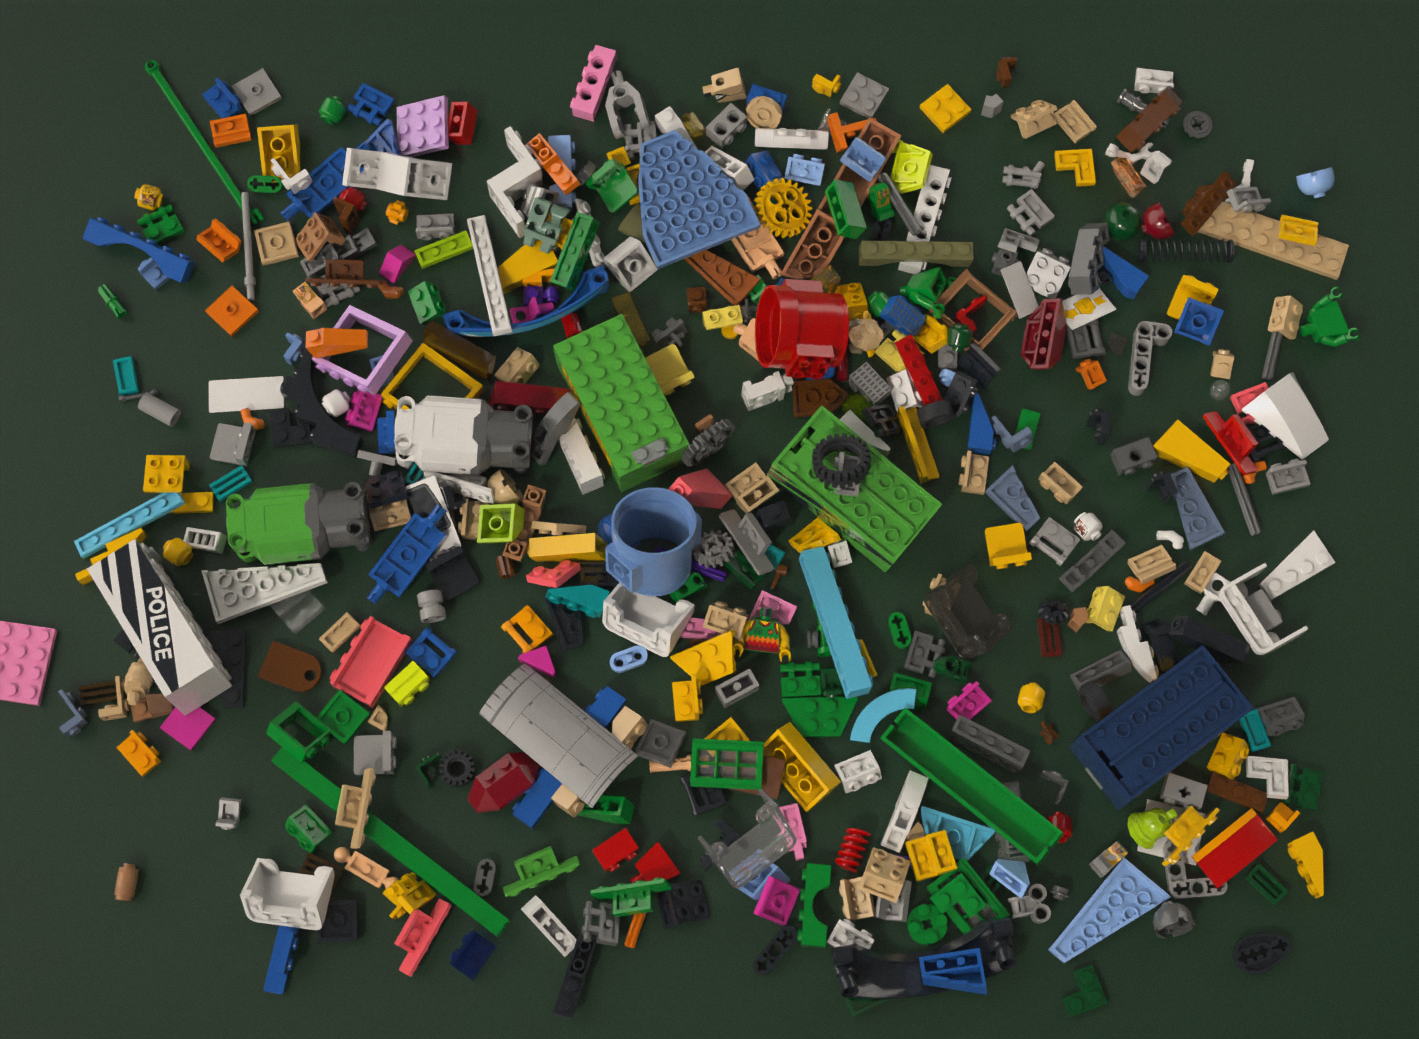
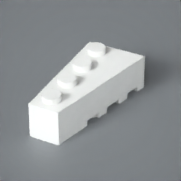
[558,417,605,494]

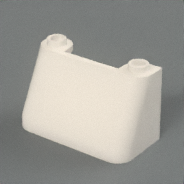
[602,582,695,657]
[240,858,335,930]

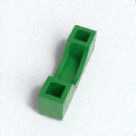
[797,863,831,948]

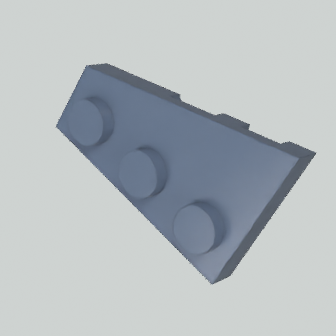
[985,465,1040,532]

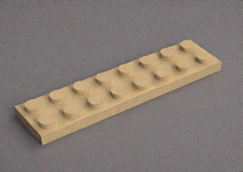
[1198,201,1349,280]

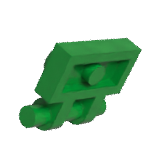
[137,204,185,245]
[780,661,821,698]

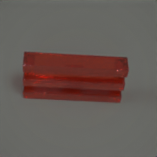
[1037,618,1062,658]

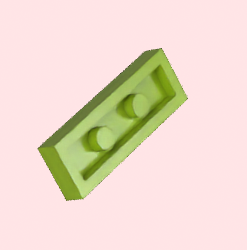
[414,230,474,269]

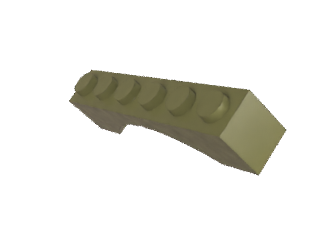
[859,241,973,267]

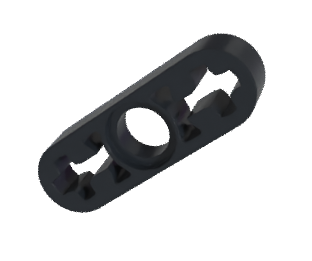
[753,926,797,976]

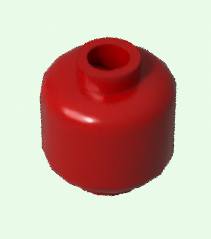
[339,187,367,212]
[1047,812,1072,843]

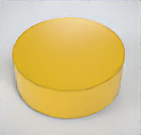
[721,325,739,339]

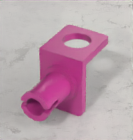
[510,297,554,324]

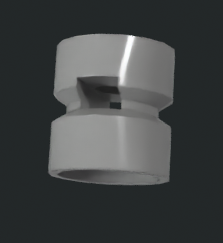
[417,590,446,623]

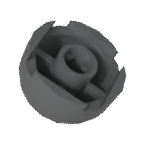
[1153,901,1195,938]

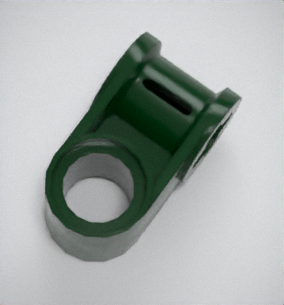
[933,656,972,683]

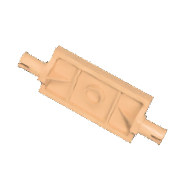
[731,194,784,280]

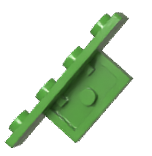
[503,846,580,897]

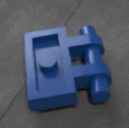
[348,83,395,126]

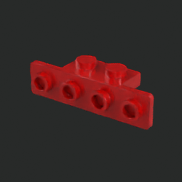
[894,335,943,406]
[1203,411,1258,475]

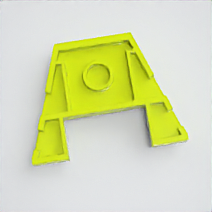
[867,140,932,200]

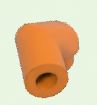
[1125,576,1155,592]

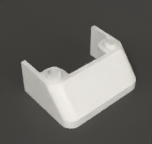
[1219,563,1308,655]

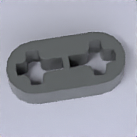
[575,160,597,186]
[474,859,496,898]

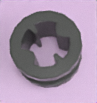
[807,630,818,648]

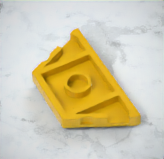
[670,629,736,686]

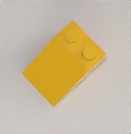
[257,124,300,183]

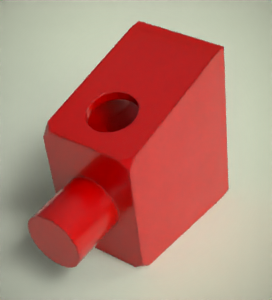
[630,842,681,884]

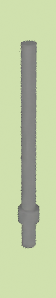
[241,192,256,301]

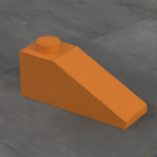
[306,328,368,359]

